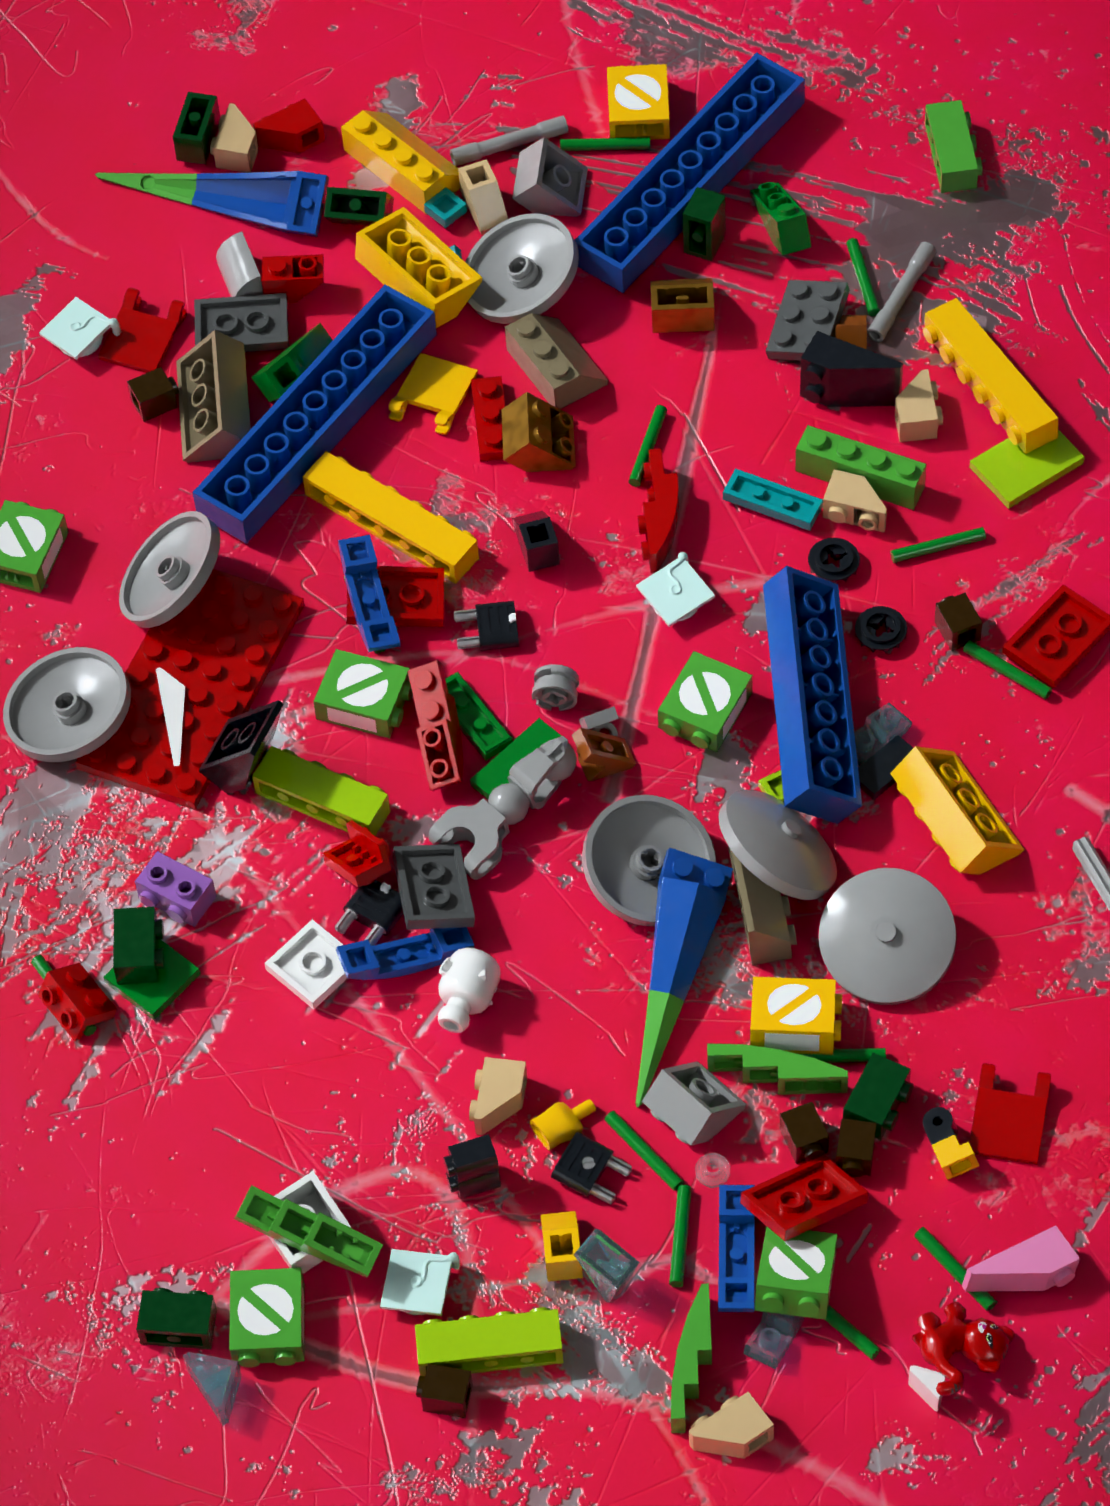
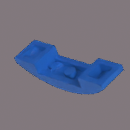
[338,535,401,652]
[336,927,475,980]
[718,1185,755,1312]

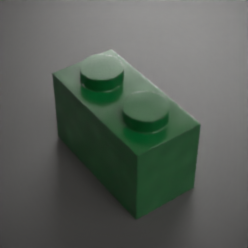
[173,92,220,165]
[324,187,394,226]
[683,187,726,261]
[113,906,164,985]
[843,1053,914,1141]
[136,1288,217,1349]

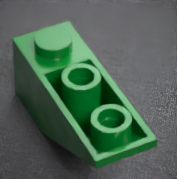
[749,182,811,255]
[251,323,333,402]

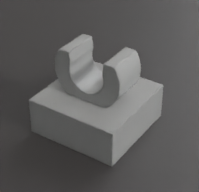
[579,706,619,736]

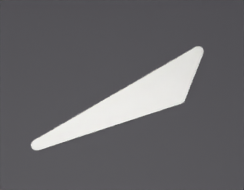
[156,667,185,766]

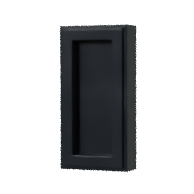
[858,735,913,800]

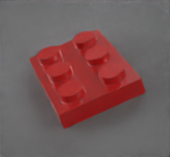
[346,566,444,627]
[1002,584,1110,688]
[740,1155,869,1241]

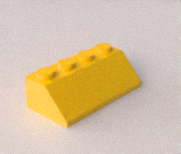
[341,110,460,214]
[355,207,482,328]
[890,746,1024,875]

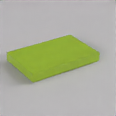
[969,430,1084,509]

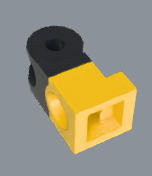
[923,1107,979,1180]

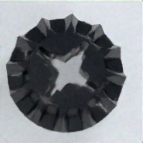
[808,538,860,583]
[855,606,907,653]

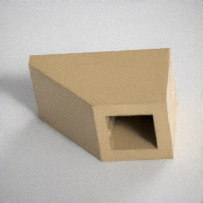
[210,103,259,173]
[458,159,508,235]
[895,369,943,442]
[823,469,887,532]
[469,1057,528,1135]
[689,1392,774,1459]

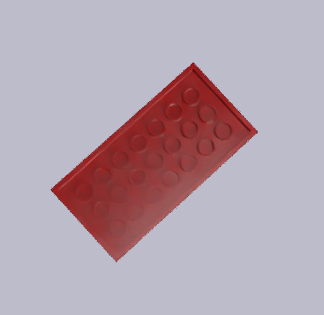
[75,569,305,810]

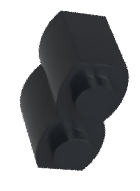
[443,1134,501,1199]

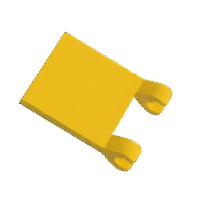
[389,353,478,435]

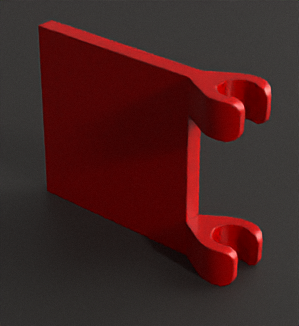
[98,288,187,373]
[969,1063,1051,1165]

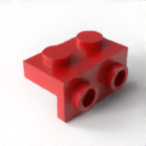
[322,820,392,888]
[38,963,117,1041]

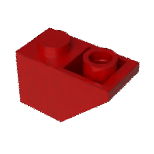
[253,99,325,153]
[262,254,324,303]

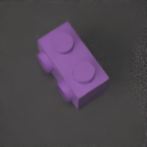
[135,851,217,927]

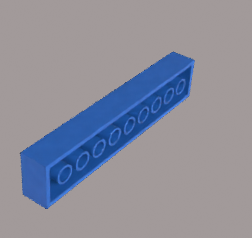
[575,52,805,293]
[192,284,437,544]

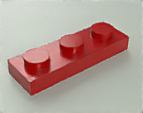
[471,376,505,462]

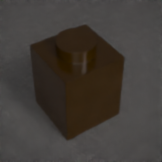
[127,367,179,422]
[935,593,982,651]
[780,1102,829,1164]
[836,1119,876,1177]
[416,1364,473,1418]

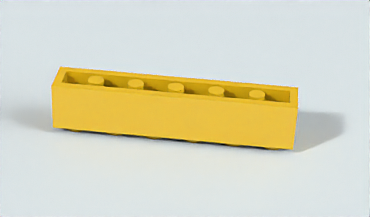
[923,298,1058,454]
[303,451,479,584]

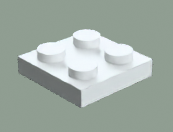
[264,919,347,1010]

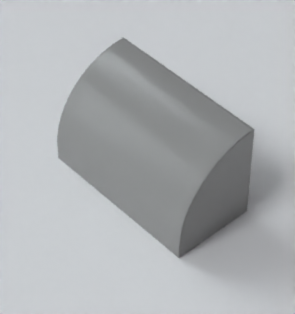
[216,232,264,297]

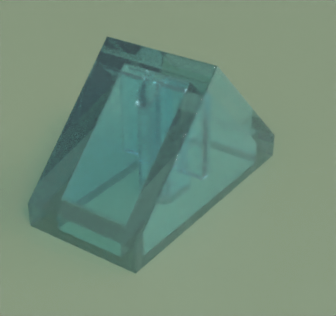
[574,1229,640,1303]
[183,1352,242,1426]

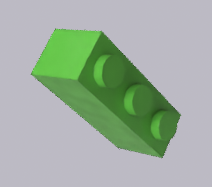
[925,100,983,193]

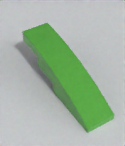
[707,1043,848,1095]
[234,1185,383,1277]
[671,1283,712,1433]

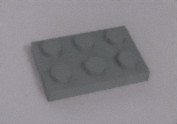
[766,280,850,361]
[194,293,289,352]
[393,844,475,930]

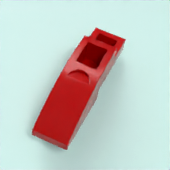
[638,448,679,573]
[408,660,463,791]

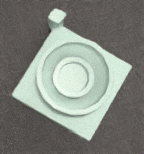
[39,297,121,360]
[636,552,715,627]
[380,1249,460,1316]

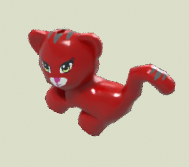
[912,1301,1015,1396]

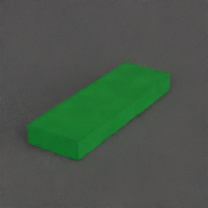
[446,672,513,761]
[470,718,561,799]

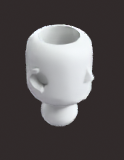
[438,947,501,1033]

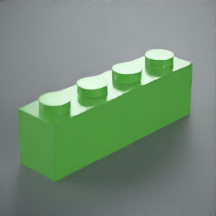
[795,425,926,510]

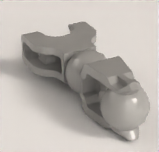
[429,736,577,880]

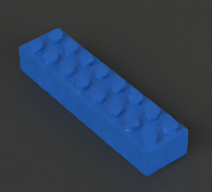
[763,566,862,824]

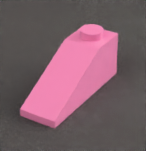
[962,1225,1080,1292]

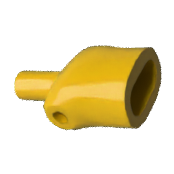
[530,1099,596,1150]

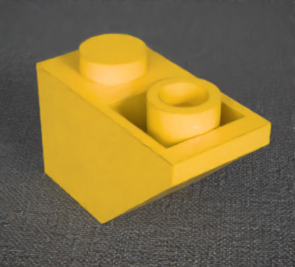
[541,1211,583,1282]

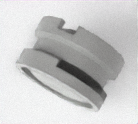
[532,664,579,711]

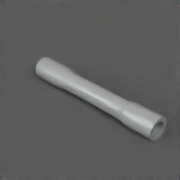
[450,115,569,166]
[867,242,937,342]

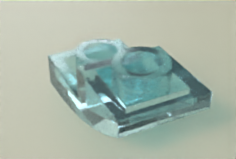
[854,703,912,767]
[743,1312,805,1369]

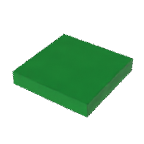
[103,940,200,1020]

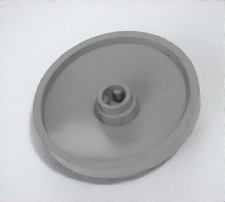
[466,213,579,324]
[119,511,220,628]
[3,647,131,762]
[719,790,837,900]
[582,795,716,927]
[819,868,957,1005]

